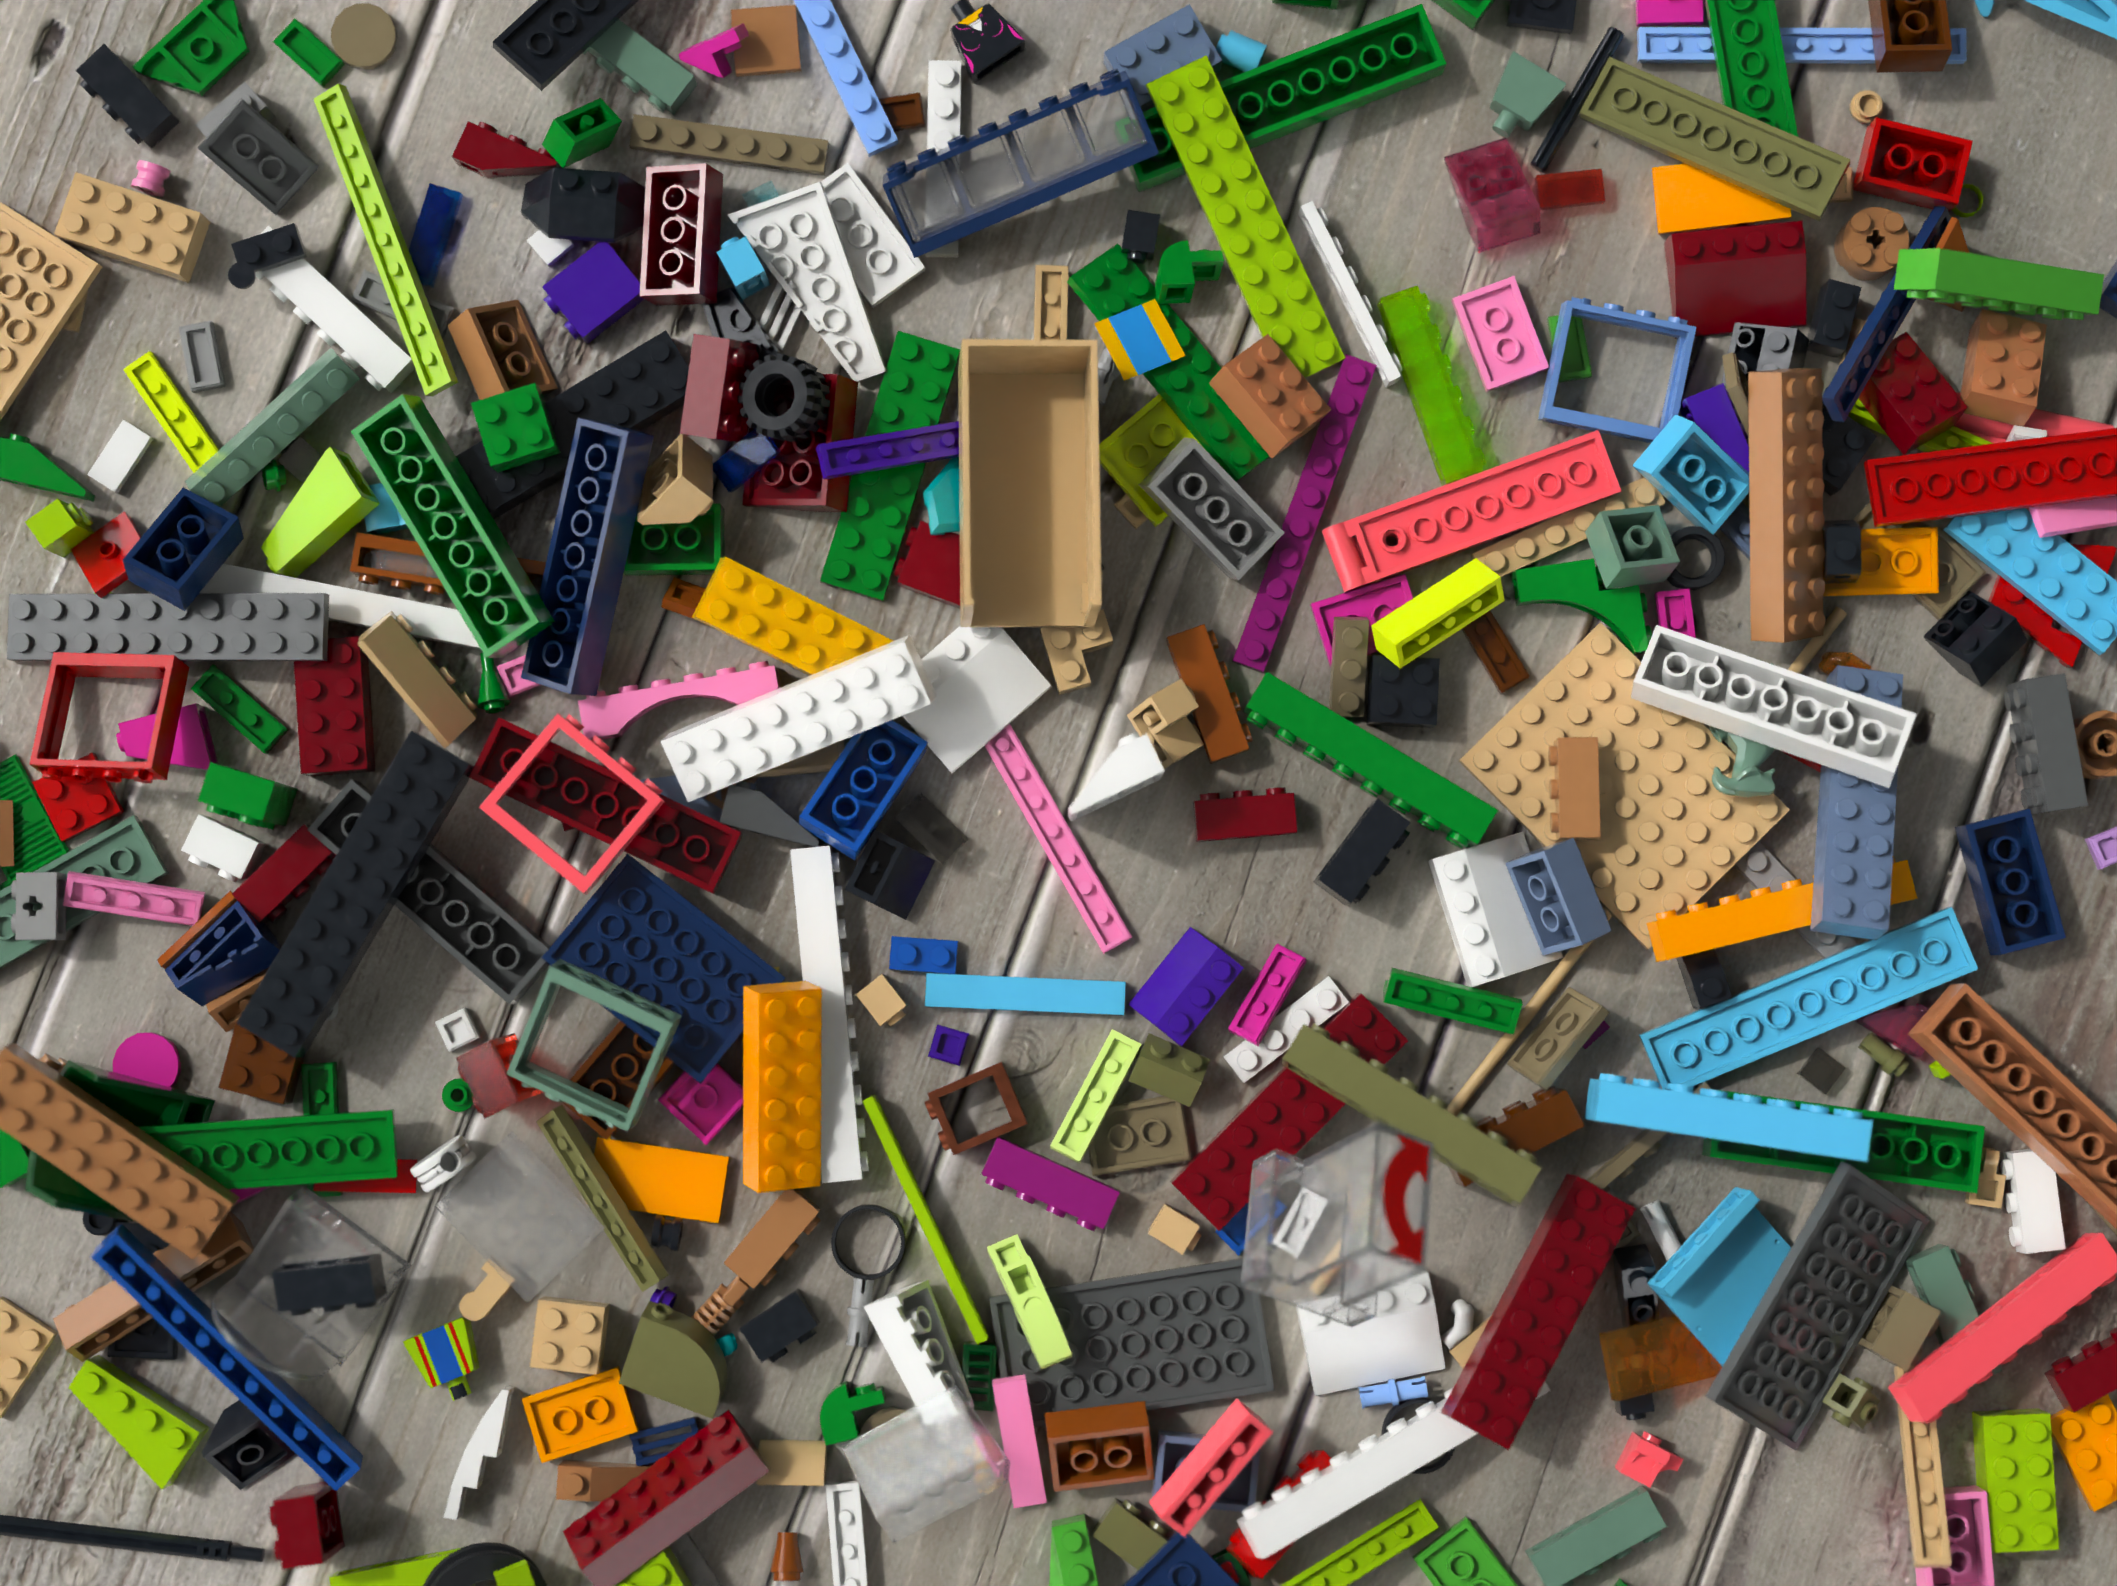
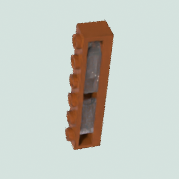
[350,532,546,595]

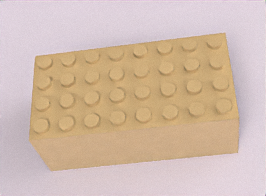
[958,339,1102,627]

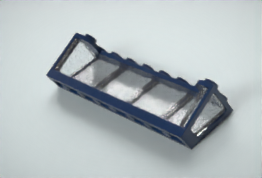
[882,69,1159,258]

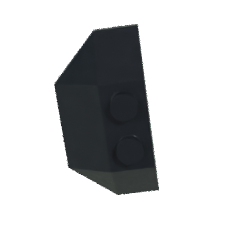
[521,168,645,243]

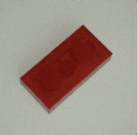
[1535,168,1605,211]

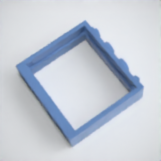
[1538,297,1696,443]

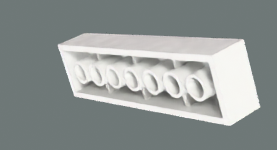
[1631,625,1916,788]
[661,635,937,802]

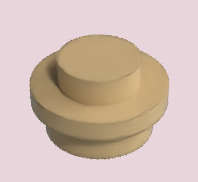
[1850,90,1883,124]

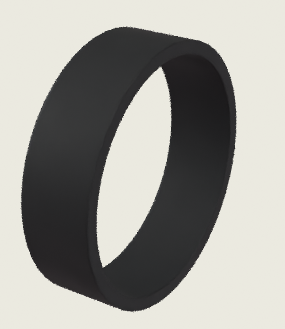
[831,1204,906,1280]
[1381,1398,1456,1474]

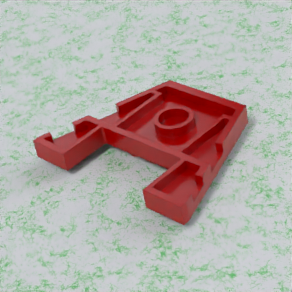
[1988,544,2117,668]

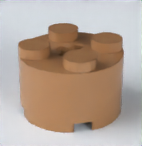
[1834,207,1909,281]
[2073,710,2117,779]

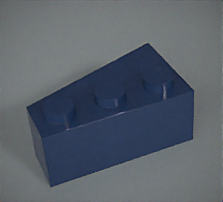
[165,900,282,1007]

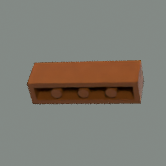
[1166,624,1253,764]

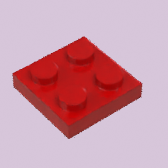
[32,753,124,842]

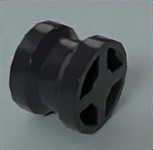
[651,1215,684,1251]

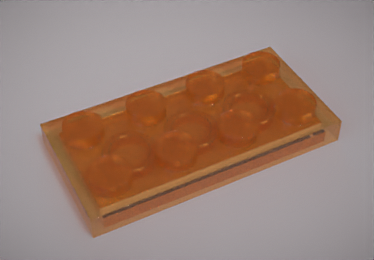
[1599,1315,1722,1401]

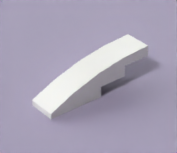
[443,1386,514,1520]

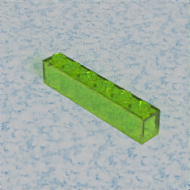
[1377,285,1486,486]

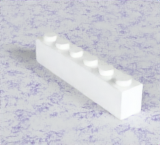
[255,226,415,393]

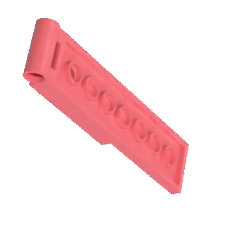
[1322,430,1622,593]

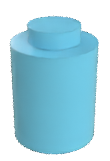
[1216,30,1267,72]

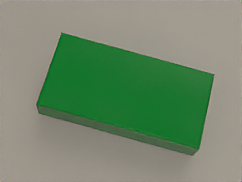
[273,18,345,88]

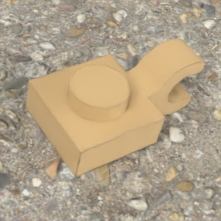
[1965,1147,2006,1209]

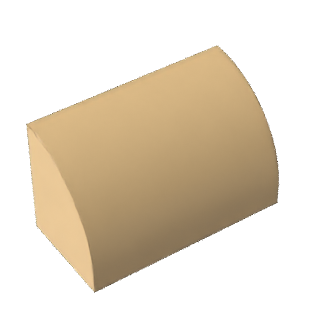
[756,1439,827,1486]

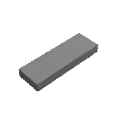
[351,270,456,340]

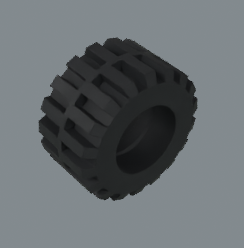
[738,354,830,442]

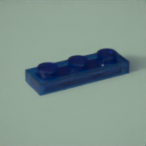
[408,183,463,288]

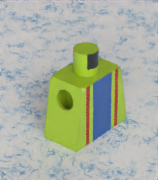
[403,1317,479,1401]

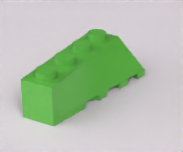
[1049,1514,1099,1586]

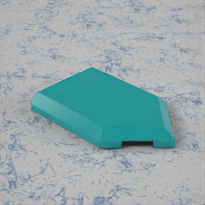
[923,457,960,535]

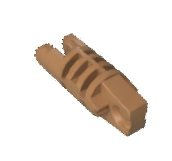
[691,1276,749,1336]

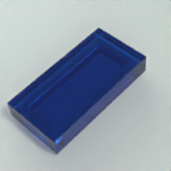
[713,429,781,492]

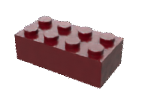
[639,163,723,306]
[294,636,376,777]

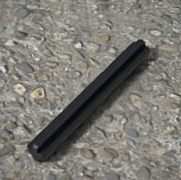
[1531,27,1624,172]

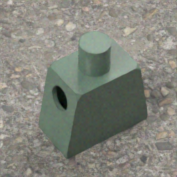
[1489,51,1567,138]

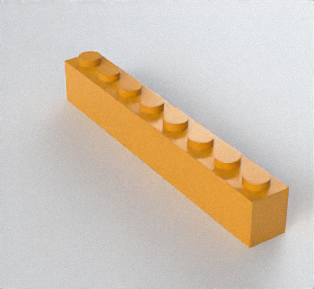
[1647,856,1918,962]

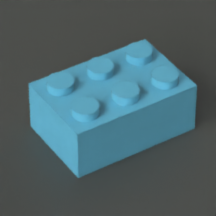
[1632,414,1749,535]

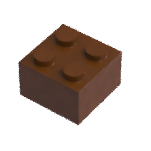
[218,1024,305,1104]

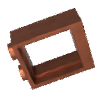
[925,1062,1028,1155]

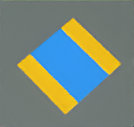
[1094,299,1186,381]

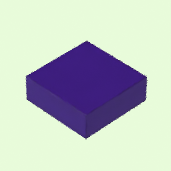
[928,1024,969,1066]

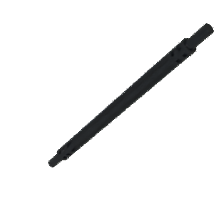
[0,1515,265,1562]

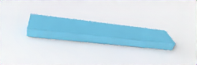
[925,973,1126,1015]

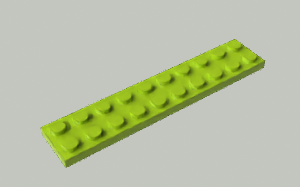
[1145,55,1345,378]

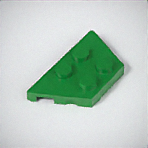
[132,0,250,96]

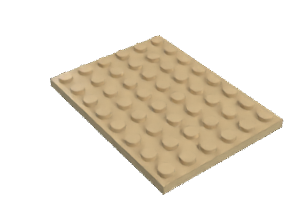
[1459,622,1790,950]

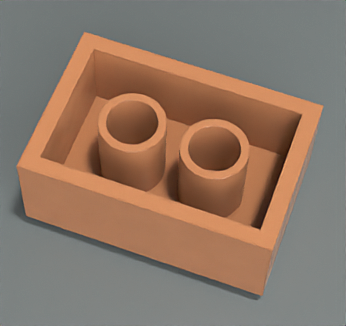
[1960,309,2047,426]
[1209,334,1331,459]

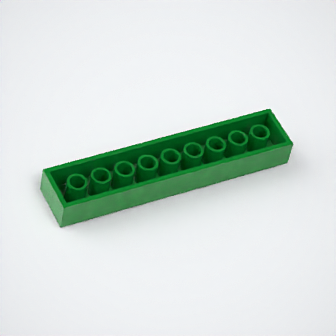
[1115,4,1446,192]

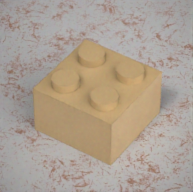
[530,1296,610,1375]

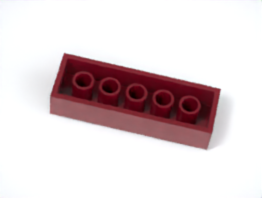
[563,1410,769,1586]

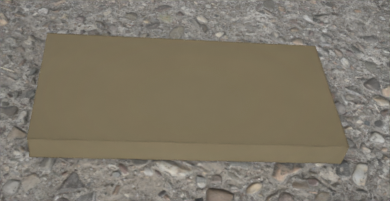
[1852,502,1986,620]

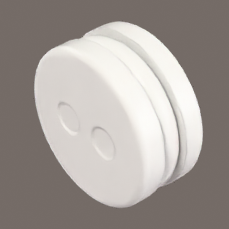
[410,1135,477,1192]

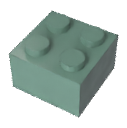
[1585,505,1680,589]

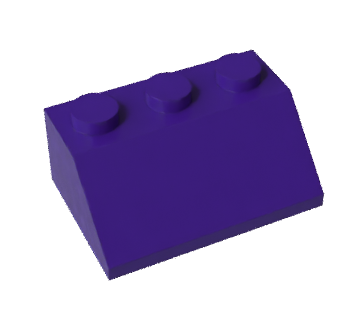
[1128,927,1244,1046]

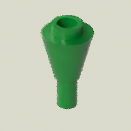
[478,652,511,714]

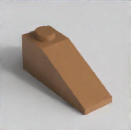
[556,1460,652,1501]

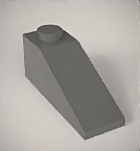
[719,781,819,847]

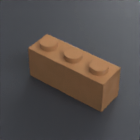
[1548,737,1601,841]
[724,1189,821,1289]

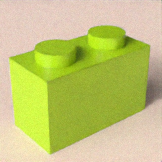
[25,499,94,558]

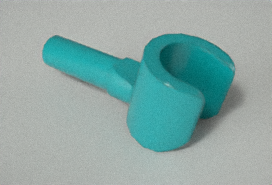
[716,1333,738,1357]

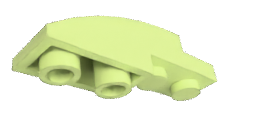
[987,1234,1072,1370]

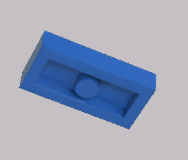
[889,936,958,974]

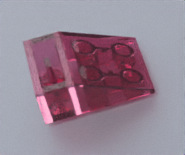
[1444,138,1541,253]

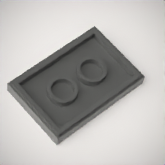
[198,98,319,215]

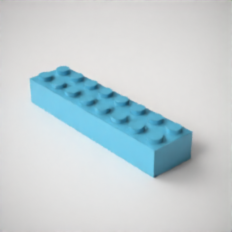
[1584,1073,1873,1162]

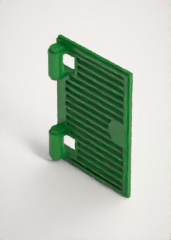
[0,754,69,891]

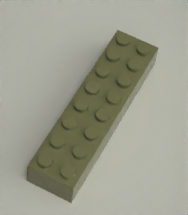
[1282,1023,1542,1207]

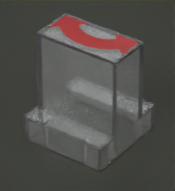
[1241,1121,1433,1327]

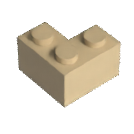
[1040,609,1113,695]
[1127,678,1204,770]

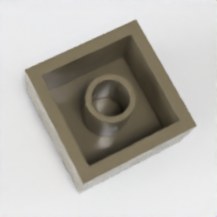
[1858,1286,1940,1370]

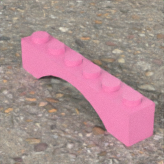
[578,661,780,740]

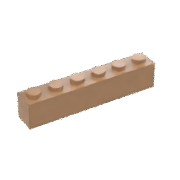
[53,1212,256,1362]

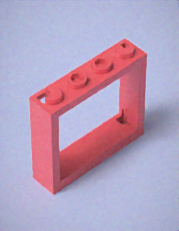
[479,713,665,895]

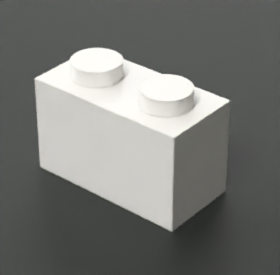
[181,814,266,882]

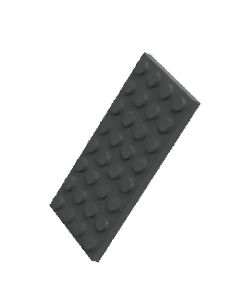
[1705,1161,1930,1451]
[989,1256,1275,1428]

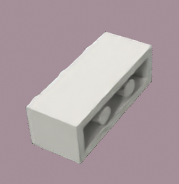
[2000,1149,2066,1254]

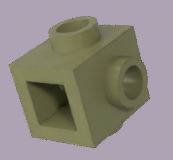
[1822,1373,1880,1429]

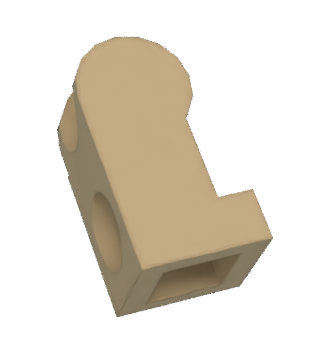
[459,1256,520,1321]

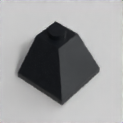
[202,1400,296,1490]

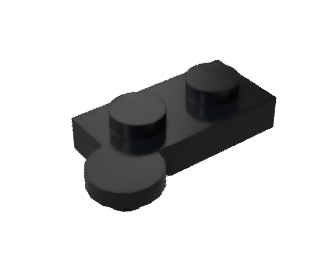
[228,223,307,289]

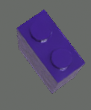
[542,242,645,344]

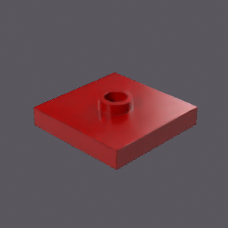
[70,511,142,598]

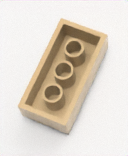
[54,172,210,283]

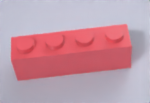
[1149,1398,1273,1537]

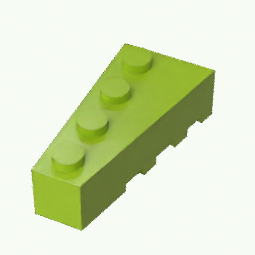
[68,1355,210,1490]

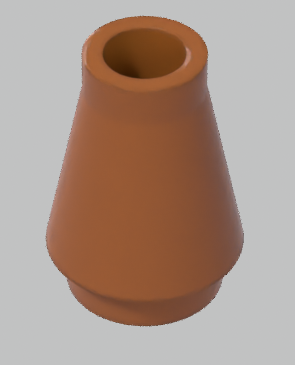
[770,1532,804,1581]

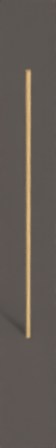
[1310,607,1847,1292]

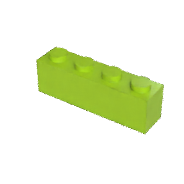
[329,1547,475,1586]

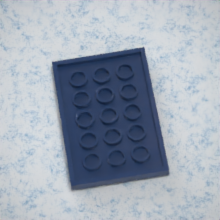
[542,853,785,1084]

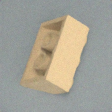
[637,434,713,525]

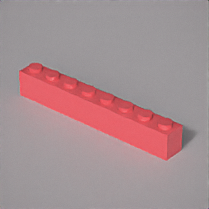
[1888,1233,2117,1424]

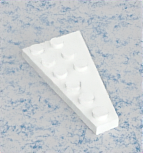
[728,182,886,382]

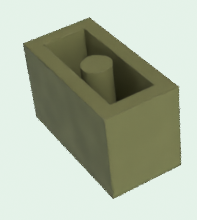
[1129,1033,1210,1107]
[1092,1498,1170,1570]

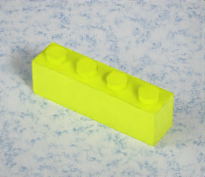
[1371,558,1505,669]

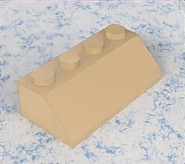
[358,611,477,749]

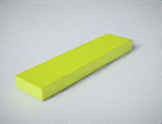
[123,351,219,473]

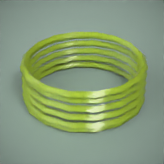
[1952,183,1984,217]

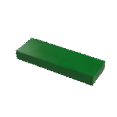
[191,664,289,754]

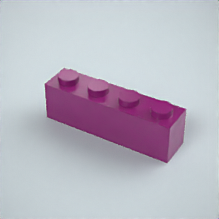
[981,1136,1120,1232]

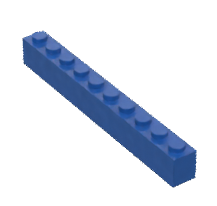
[91,1223,363,1491]

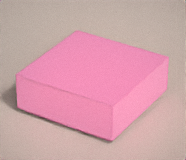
[496,655,541,698]

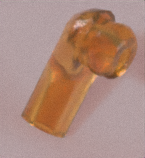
[1819,651,1871,675]

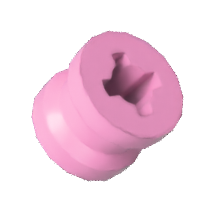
[131,160,171,197]

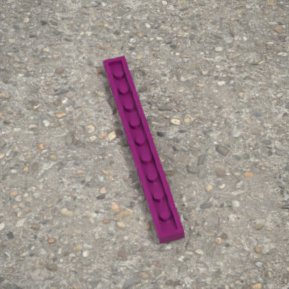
[1232,354,1377,673]

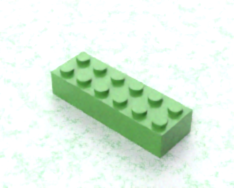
[1894,248,2104,320]

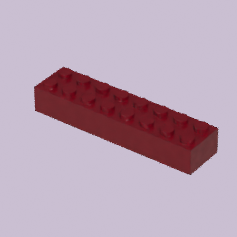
[469,717,743,894]
[1170,993,1408,1231]
[1440,1174,1636,1450]

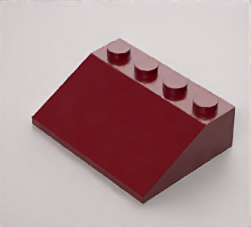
[1664,221,1806,339]
[742,374,858,512]

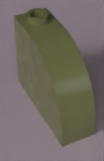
[619,1301,727,1419]

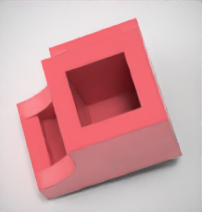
[1614,1431,1683,1488]

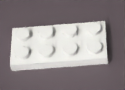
[821,163,925,308]

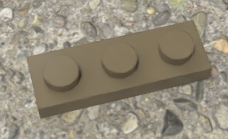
[1329,617,1369,717]

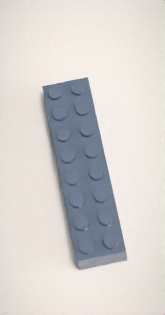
[1810,665,1903,940]

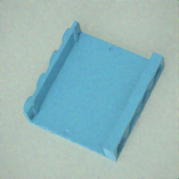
[1647,1187,1791,1366]

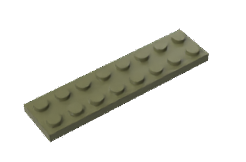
[1579,57,1850,221]

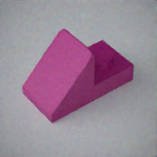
[678,23,749,78]

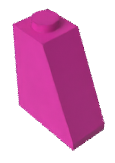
[116,703,218,770]

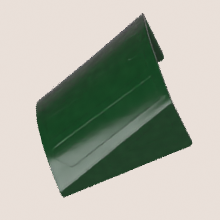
[26,1060,215,1222]

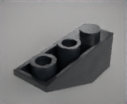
[1613,1244,1661,1355]

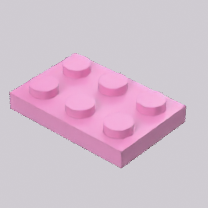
[1451,276,1549,392]

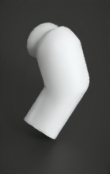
[1440,1299,1474,1350]

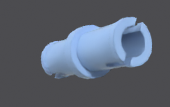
[1358,1376,1429,1409]

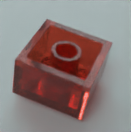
[456,1033,543,1119]

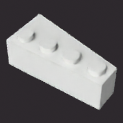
[863,1279,975,1425]

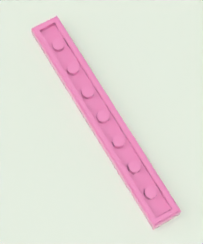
[985,724,1132,954]

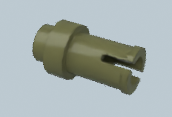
[1858,1031,1909,1077]

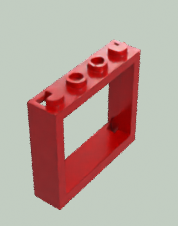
[29,652,190,784]

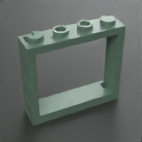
[507,959,682,1131]

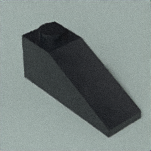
[1676,904,1732,1008]

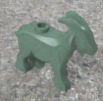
[1710,663,1776,797]

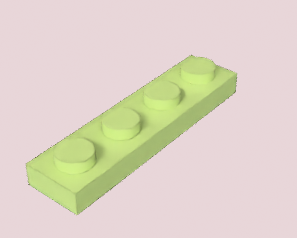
[1050,1029,1142,1163]

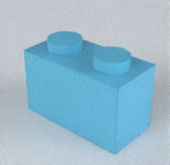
[717,236,770,300]

